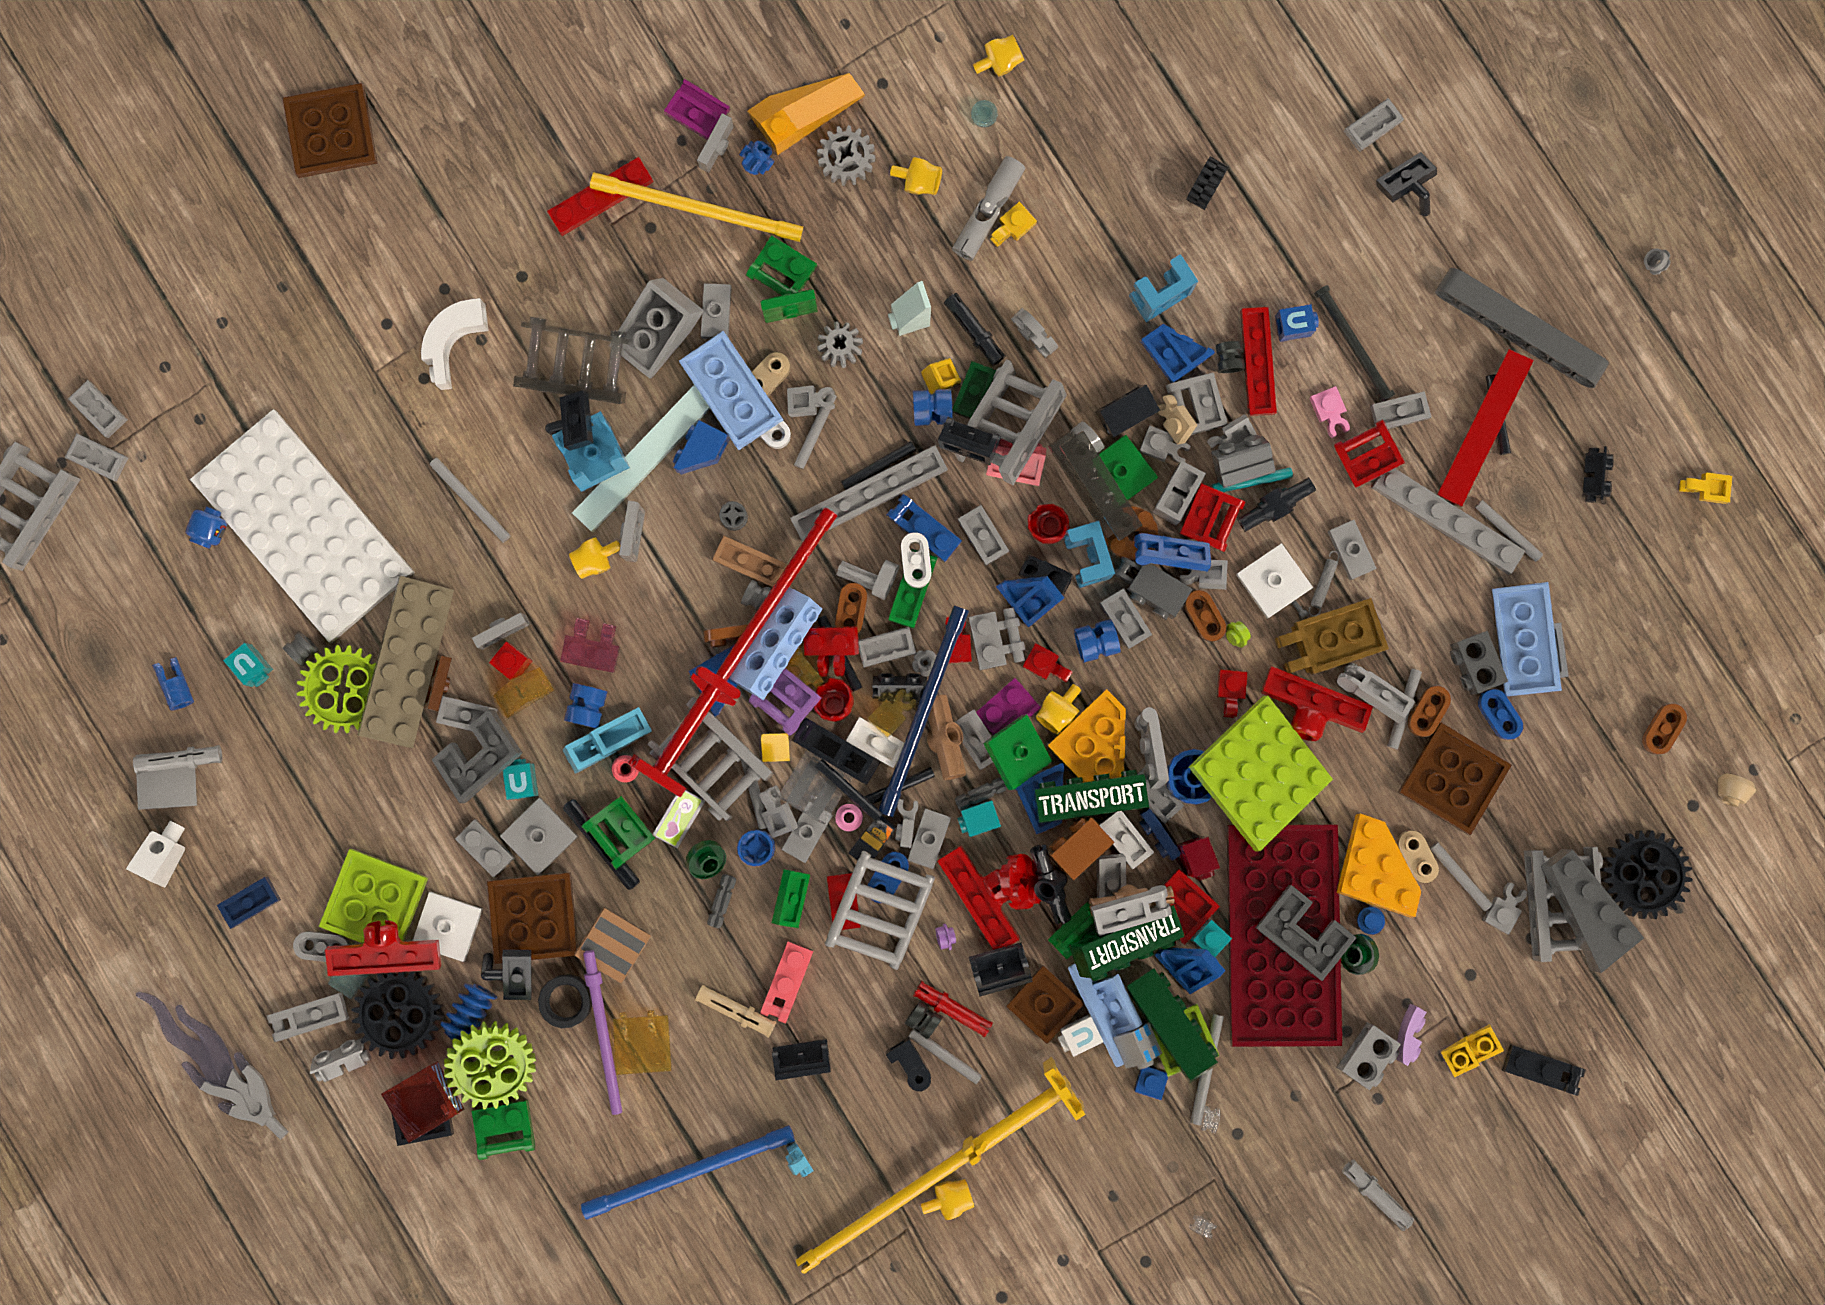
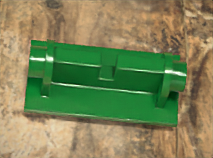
[1048,902,1096,960]

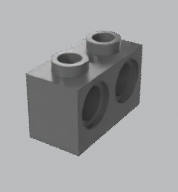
[1450,631,1508,695]

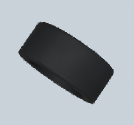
[538,974,592,1029]

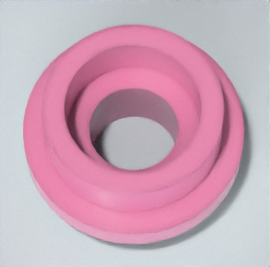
[835,804,863,831]

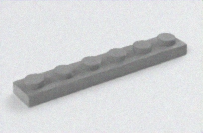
[790,445,948,542]
[1372,468,1525,575]

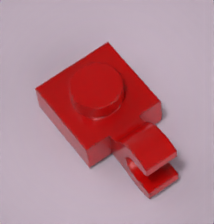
[1022,643,1072,683]
[1217,669,1248,718]

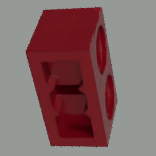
[1176,836,1220,881]

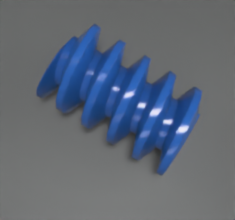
[440,983,497,1041]

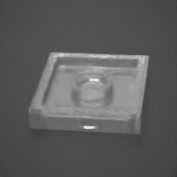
[778,750,853,825]

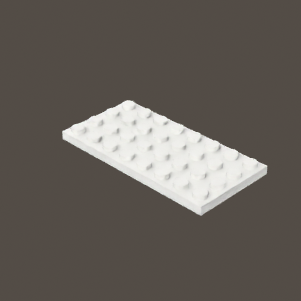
[190,409,415,643]

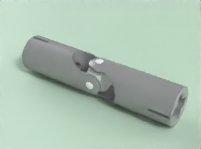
[952,156,1025,261]

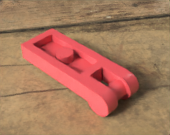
[760,941,814,1024]

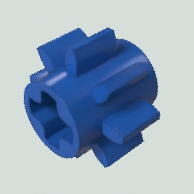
[739,141,774,175]

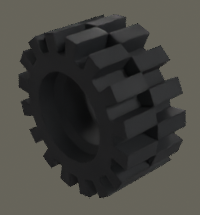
[1186,156,1229,210]

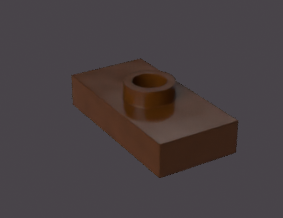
[424,655,452,711]

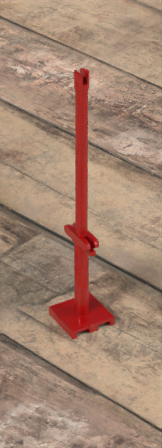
[628,507,837,798]

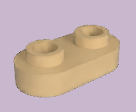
[752,352,790,396]
[1396,831,1439,883]

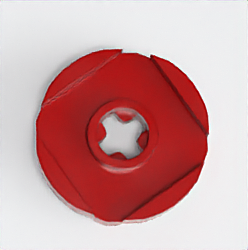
[1000,854,1041,910]

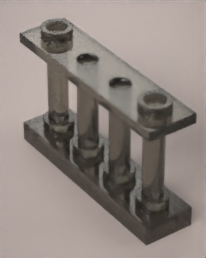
[513,317,634,404]
[1048,431,1142,541]

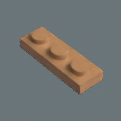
[712,536,793,588]

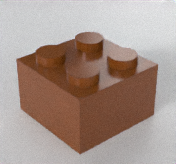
[1048,817,1115,880]

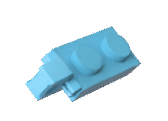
[785,1142,813,1177]

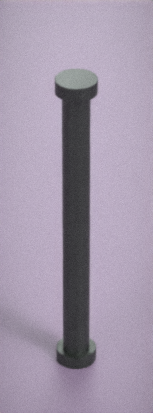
[1314,285,1395,402]

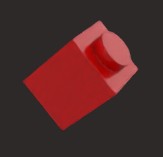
[489,641,533,682]

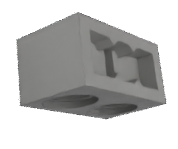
[1152,461,1206,525]
[1336,1022,1401,1090]

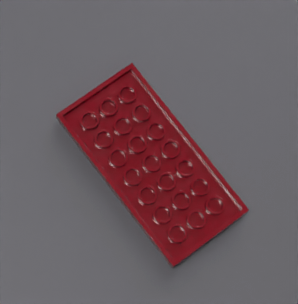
[1227,824,1342,1047]

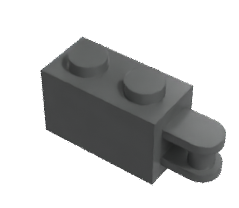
[1114,556,1193,620]

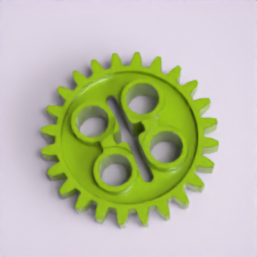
[296,645,376,733]
[444,1021,536,1109]

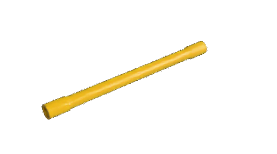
[590,172,804,242]

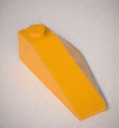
[747,73,865,155]

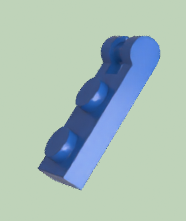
[886,494,962,563]
[1134,533,1211,572]

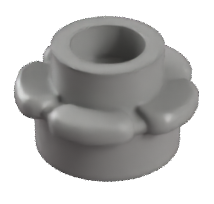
[1644,248,1671,275]
[912,650,936,677]

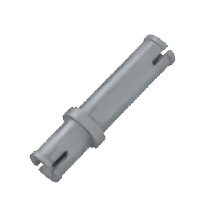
[133,745,223,774]
[1342,1159,1414,1231]

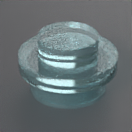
[971,100,998,128]

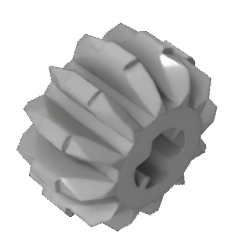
[817,322,863,368]

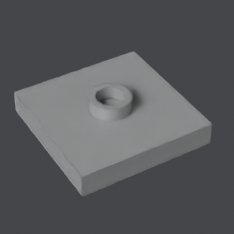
[619,501,645,563]
[500,798,579,875]

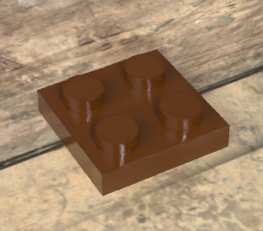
[1006,965,1084,1044]

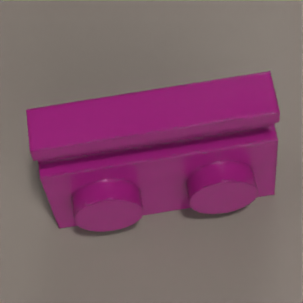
[664,79,731,140]
[976,678,1041,736]

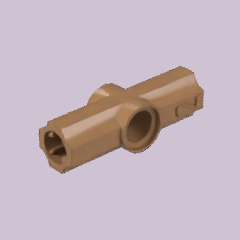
[927,695,966,780]

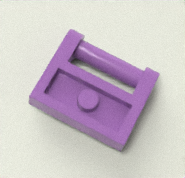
[749,668,821,735]

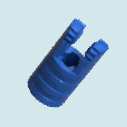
[152,657,194,711]

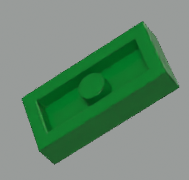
[771,869,810,928]

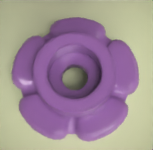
[935,924,956,950]

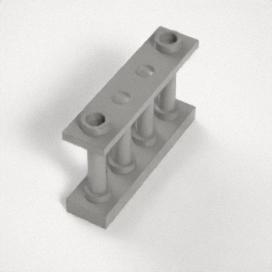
[955,359,1067,485]
[0,442,81,571]
[648,697,774,821]
[1524,847,1603,962]

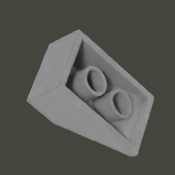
[609,278,704,378]

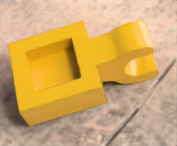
[990,201,1037,247]
[1679,472,1732,504]

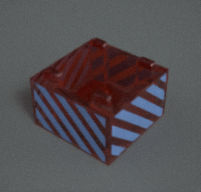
[381,1061,464,1143]

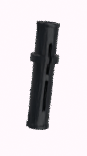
[944,293,1006,367]

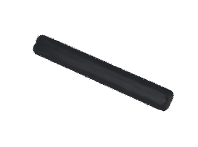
[563,799,640,890]

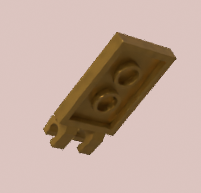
[1274,598,1389,675]

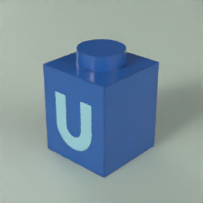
[1275,304,1319,342]

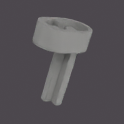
[836,560,899,600]

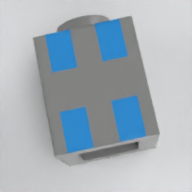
[1113,1023,1162,1070]

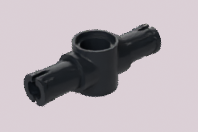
[1237,477,1316,532]
[1030,845,1072,924]

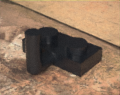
[1376,152,1437,216]
[545,390,593,451]
[481,950,532,1000]

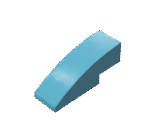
[563,707,652,774]

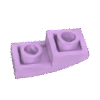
[1397,1004,1427,1066]

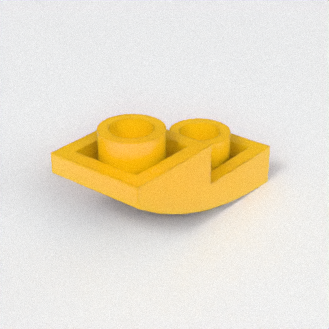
[1441,1024,1504,1078]

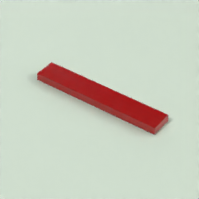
[1437,349,1534,507]

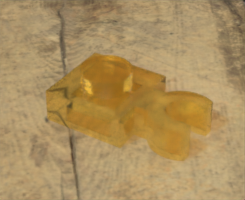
[867,689,916,739]

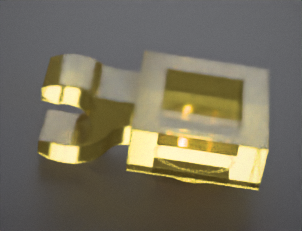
[788,647,825,689]

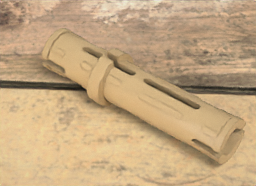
[695,985,777,1038]

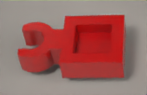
[943,617,972,664]

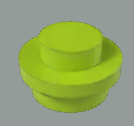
[1226,621,1251,648]

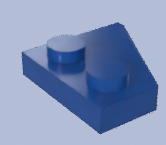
[1140,324,1215,383]

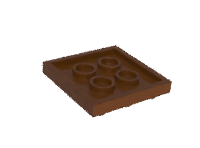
[283,83,378,178]
[1397,722,1512,835]
[487,872,578,964]

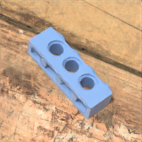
[729,587,822,700]

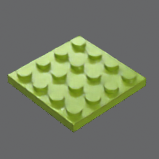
[1189,696,1333,851]

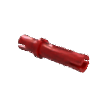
[913,981,993,1038]

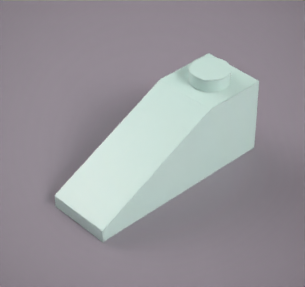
[888,281,931,336]

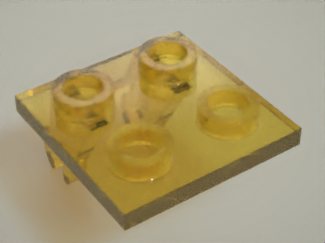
[613,1010,672,1075]

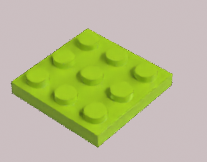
[319,849,428,943]

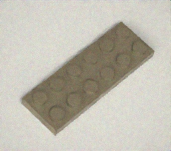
[357,576,454,748]

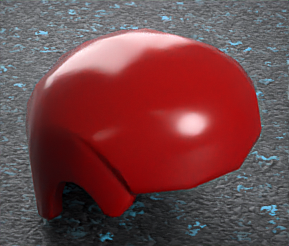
[1027,504,1070,544]
[814,678,854,722]

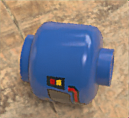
[185,507,227,549]

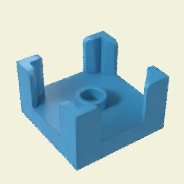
[1129,254,1198,323]
[552,411,630,492]
[1063,521,1115,588]

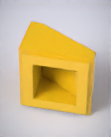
[921,358,961,394]
[761,733,790,762]

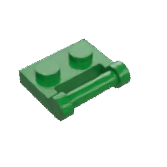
[746,235,817,295]
[581,796,655,869]
[471,1100,535,1160]

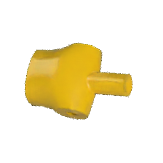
[973,34,1025,77]
[890,157,942,195]
[569,537,621,579]
[1036,684,1081,734]
[921,1179,974,1220]

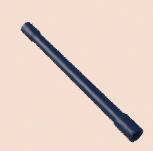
[878,605,969,817]

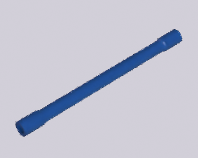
[581,1125,795,1220]

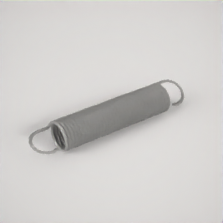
[1308,551,1339,617]

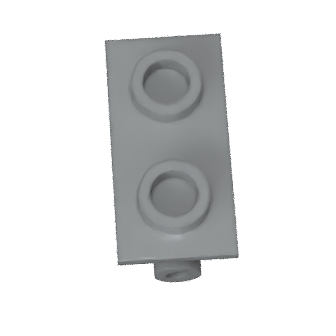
[310,1038,371,1082]

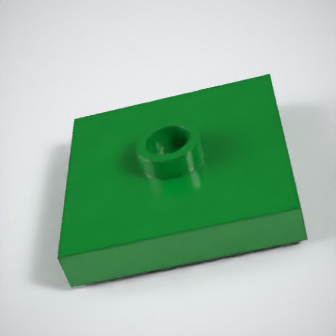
[760,289,818,323]
[1082,435,1158,510]
[983,715,1052,790]

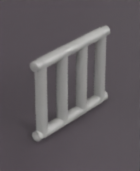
[825,851,935,970]

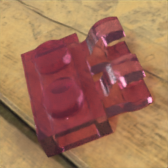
[560,618,620,673]

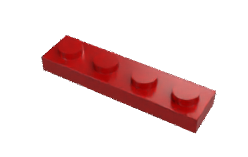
[547,157,654,236]
[1240,307,1277,417]

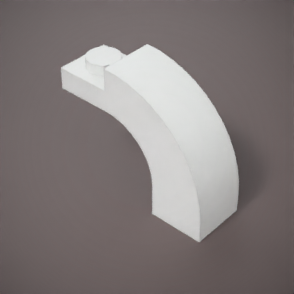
[421,298,489,390]

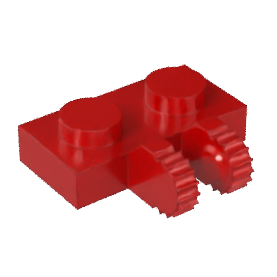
[803,627,859,677]

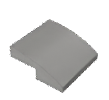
[135,752,197,810]

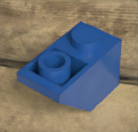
[673,420,730,475]

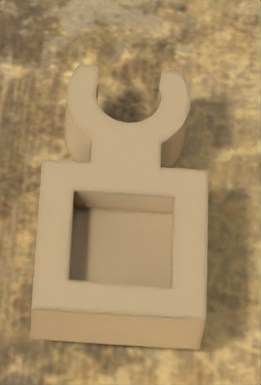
[1158,395,1198,445]

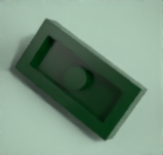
[952,361,996,419]

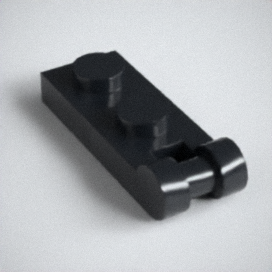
[1502,1044,1586,1096]

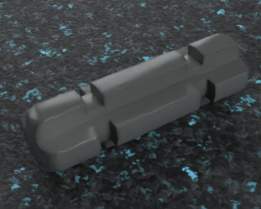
[955,777,1007,810]
[707,874,736,928]

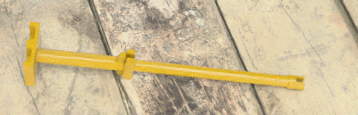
[796,1057,1086,1274]

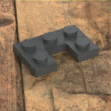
[432,709,522,803]
[1255,885,1356,981]

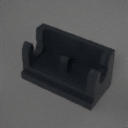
[1095,384,1161,437]
[938,417,1001,466]
[969,942,1033,997]
[772,1039,832,1081]

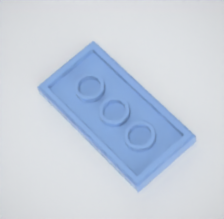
[679,331,783,450]
[1492,582,1562,697]

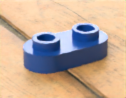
[1478,689,1523,740]
[867,852,909,903]

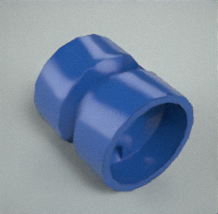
[913,389,953,426]
[1074,619,1121,663]
[564,683,608,728]
[737,830,776,866]

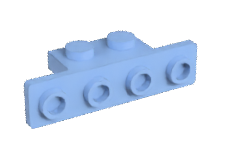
[1068,963,1143,1067]

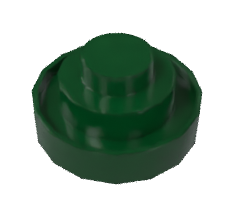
[685,840,726,880]
[1341,934,1379,975]

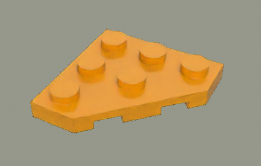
[1047,689,1126,783]
[1336,813,1421,918]

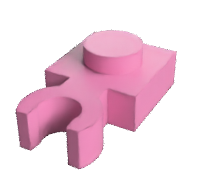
[1309,386,1350,438]

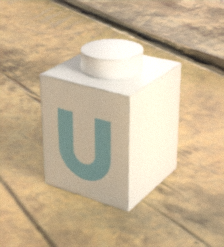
[1058,1014,1103,1057]

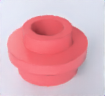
[612,755,639,783]

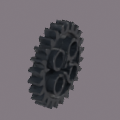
[1600,830,1693,919]
[351,971,444,1059]

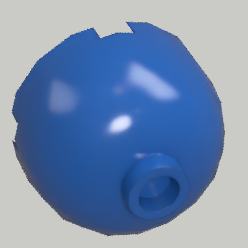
[1166,749,1212,805]

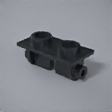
[1582,446,1614,505]
[872,673,927,702]

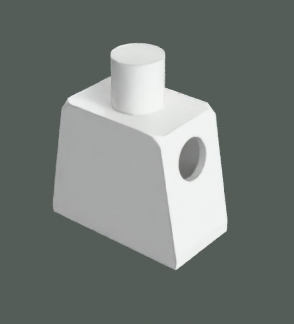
[126,821,185,887]

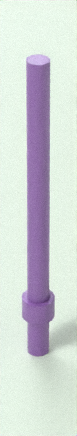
[583,950,623,1115]

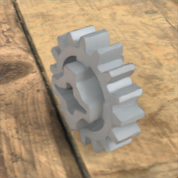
[817,125,875,186]

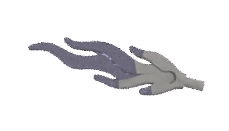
[136,992,289,1140]

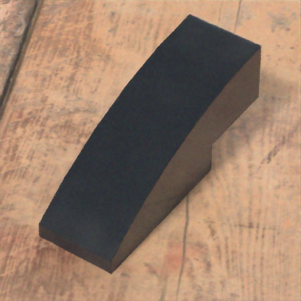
[791,717,881,785]

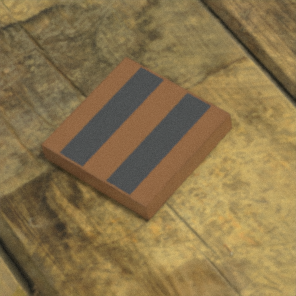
[574,907,651,984]

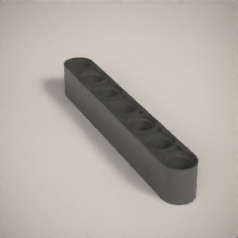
[1435,268,1609,388]

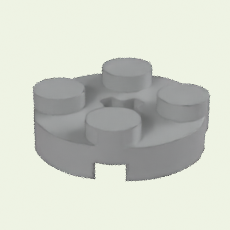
[1011,308,1058,358]

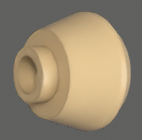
[1718,774,1756,807]

